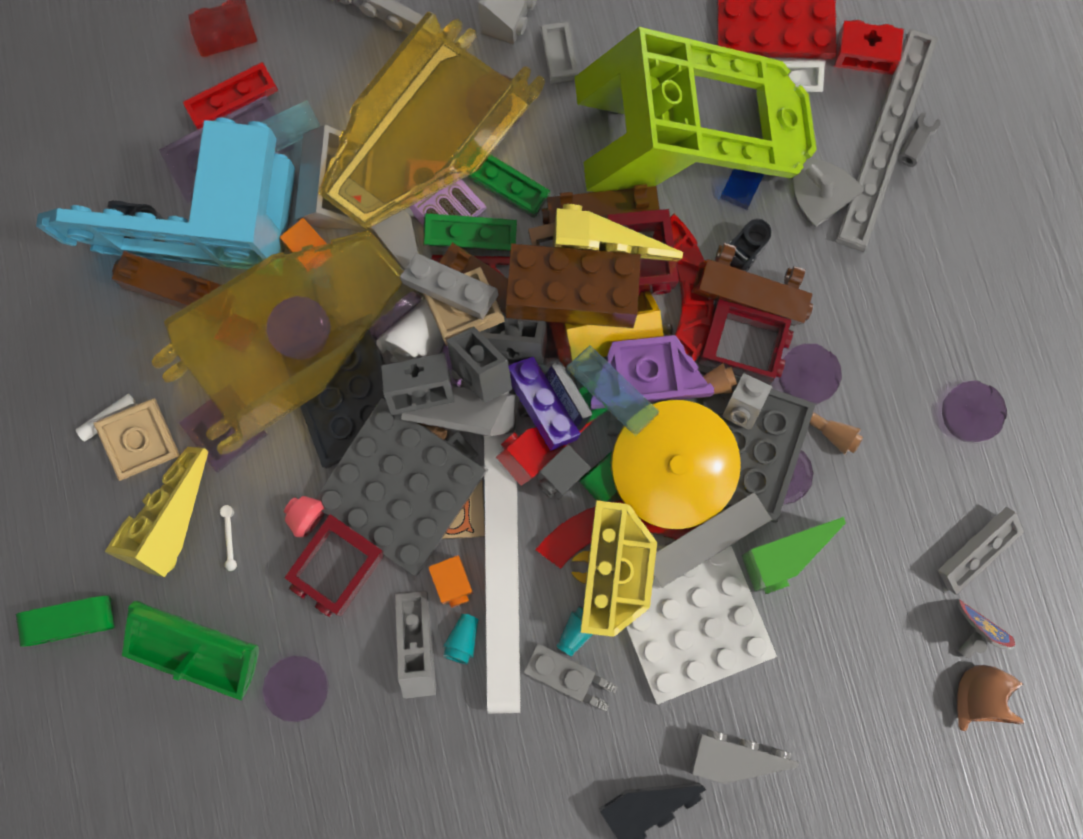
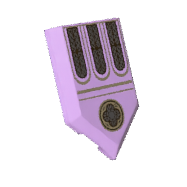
[402,162,487,227]

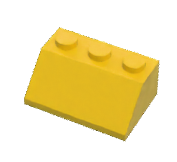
[562,291,664,363]

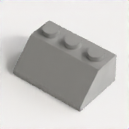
[478,0,537,44]
[295,125,373,231]
[401,380,519,436]

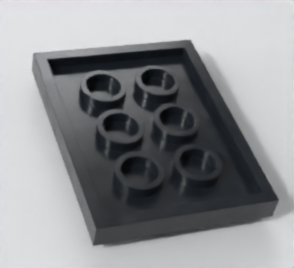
[281,317,386,469]

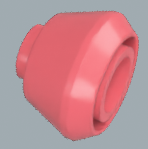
[283,496,325,537]

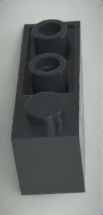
[599,783,706,839]

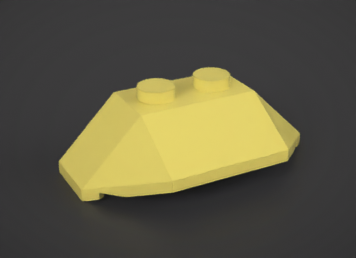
[581,501,657,637]

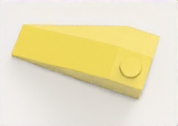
[553,204,683,262]
[105,447,208,577]

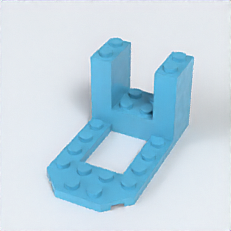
[36,118,296,274]

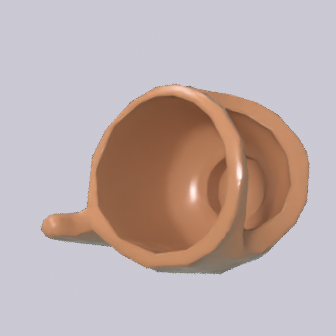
[957,665,1024,731]

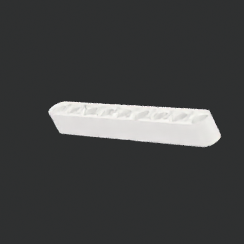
[484,427,520,714]

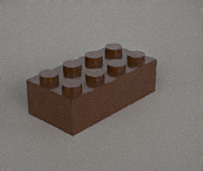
[506,244,641,328]

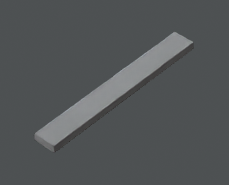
[835,28,938,252]

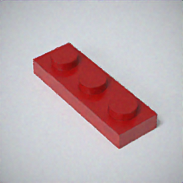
[183,62,278,131]

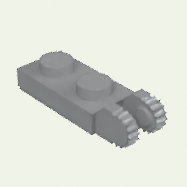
[524,644,619,712]

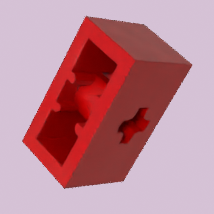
[834,20,904,75]

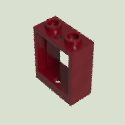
[606,209,679,296]
[699,299,794,385]
[284,514,385,617]

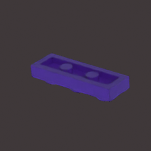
[508,357,581,451]

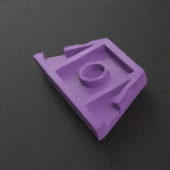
[590,335,714,409]

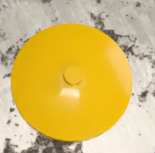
[611,400,741,529]

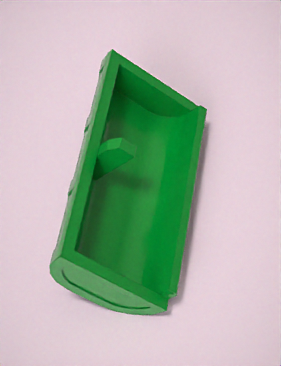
[122,601,259,701]

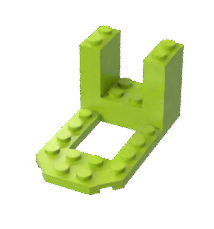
[574,27,817,192]

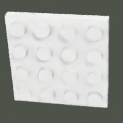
[626,546,777,705]

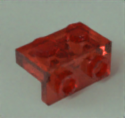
[188,0,257,57]

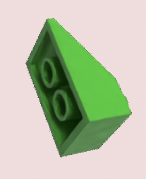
[741,517,846,594]

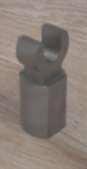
[898,112,940,167]

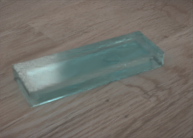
[567,345,659,436]

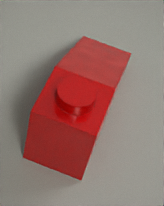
[496,419,595,486]

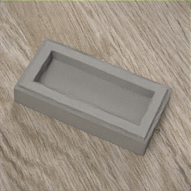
[540,21,579,84]

